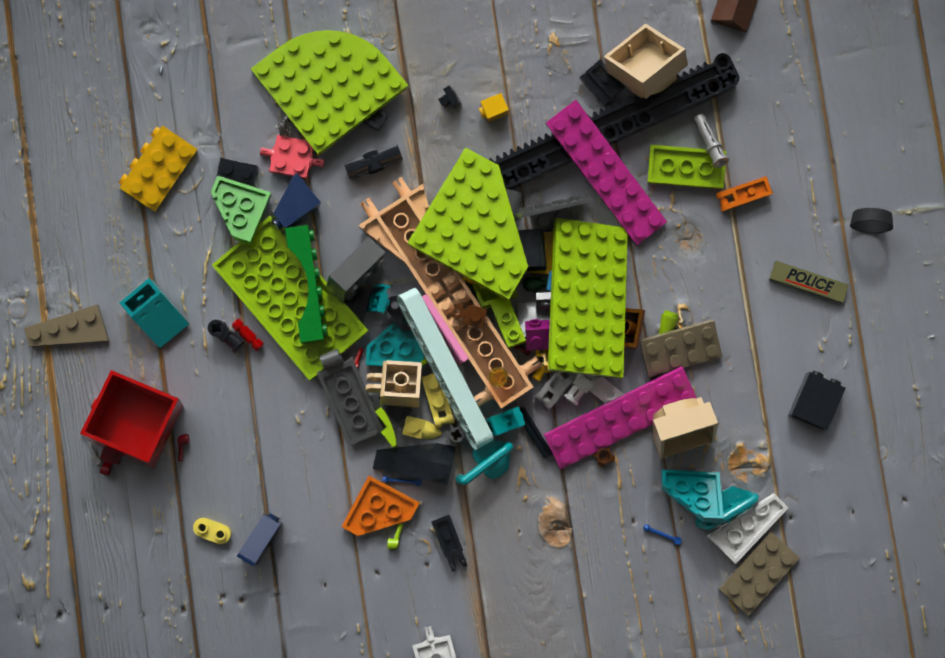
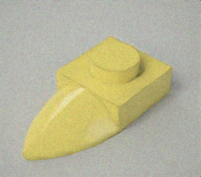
[402,416,442,439]

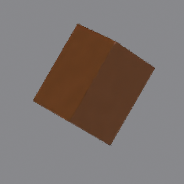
[711,0,757,33]
[624,308,645,350]

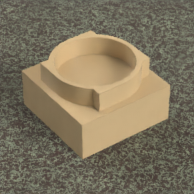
[604,24,688,99]
[653,397,718,459]

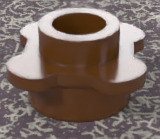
[593,446,615,467]

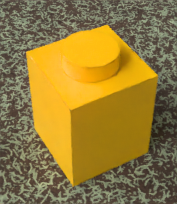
[478,93,509,123]

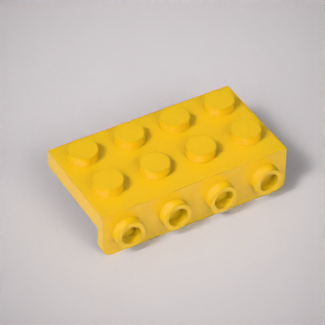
[118,125,197,212]

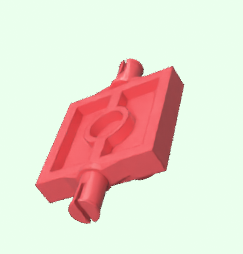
[260,135,325,180]

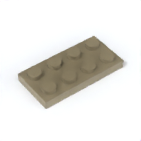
[639,319,723,377]
[718,531,800,616]

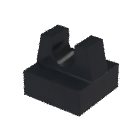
[438,85,462,108]

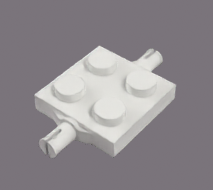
[412,626,457,658]

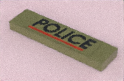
[769,261,849,303]

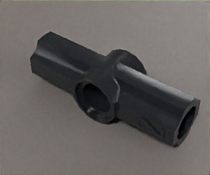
[344,144,403,180]

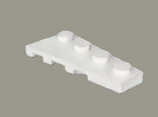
[707,494,789,564]

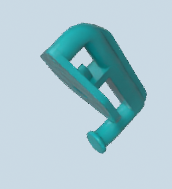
[455,440,513,485]
[695,486,759,531]

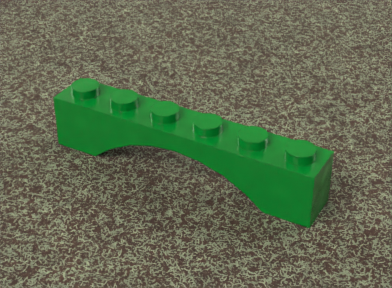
[285,225,328,344]

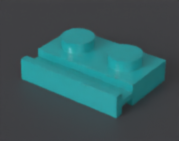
[367,284,391,314]

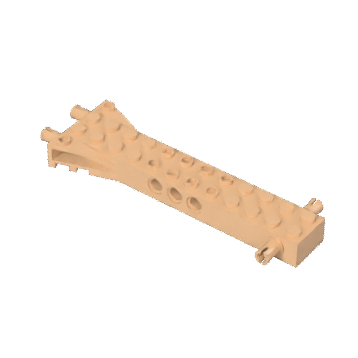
[358,177,542,409]

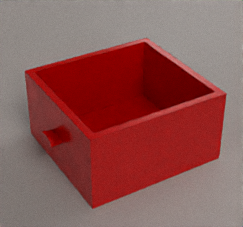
[80,370,183,469]

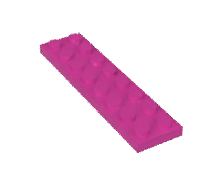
[545,100,667,245]
[543,367,697,469]

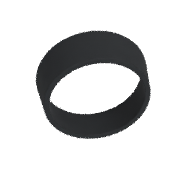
[850,208,893,233]

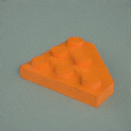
[341,475,420,536]

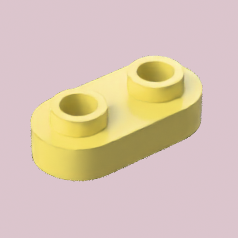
[193,518,232,544]

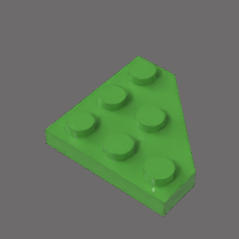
[211,176,272,245]

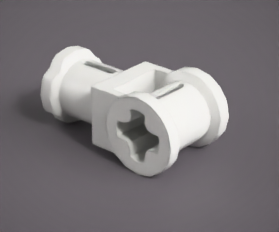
[563,374,600,406]

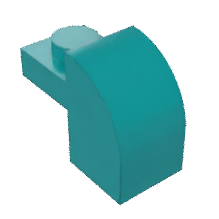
[485,406,525,437]

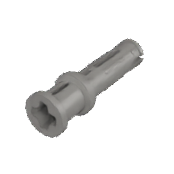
[693,114,729,168]

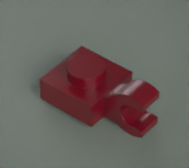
[100,448,122,476]

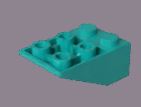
[119,278,190,349]

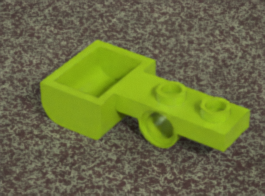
[472,283,526,349]

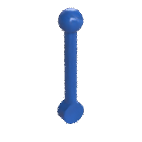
[382,476,422,486]
[643,524,682,545]

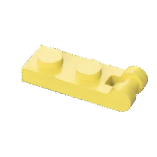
[421,373,455,429]

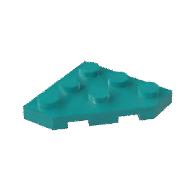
[366,318,424,368]
[661,470,724,523]

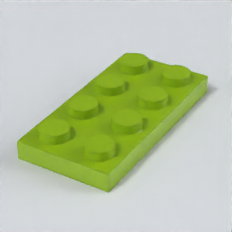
[647,145,726,190]

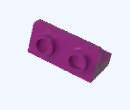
[525,319,550,350]

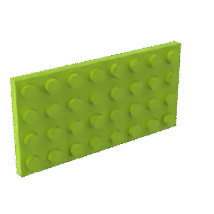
[212,216,369,381]
[548,218,628,379]

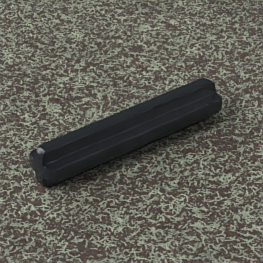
[519,406,552,458]

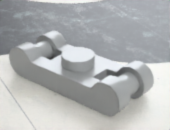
[534,371,578,410]

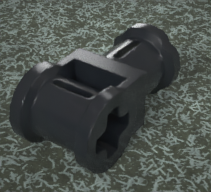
[207,319,245,353]

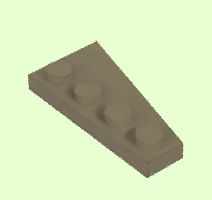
[24,305,110,347]

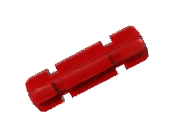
[232,318,264,351]

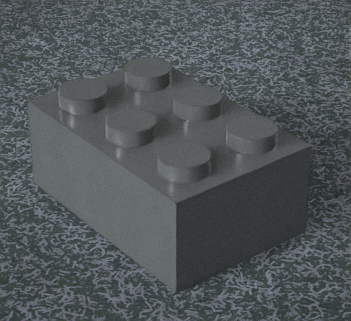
[326,237,386,304]

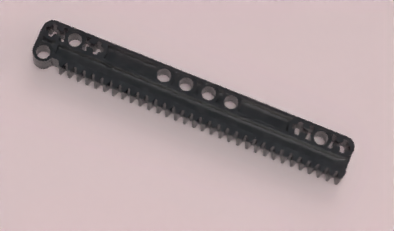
[489,53,740,190]

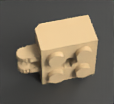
[366,360,422,407]

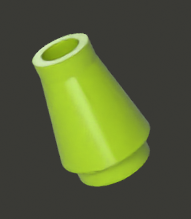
[659,310,679,334]

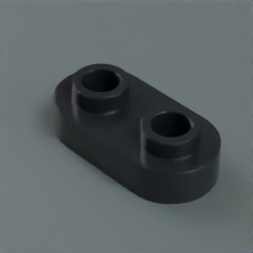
[387,296,411,331]

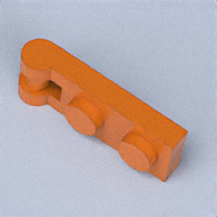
[716,176,773,212]

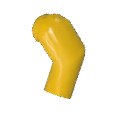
[532,361,555,382]

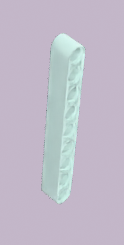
[397,288,494,450]

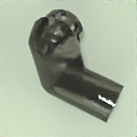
[278,114,292,137]

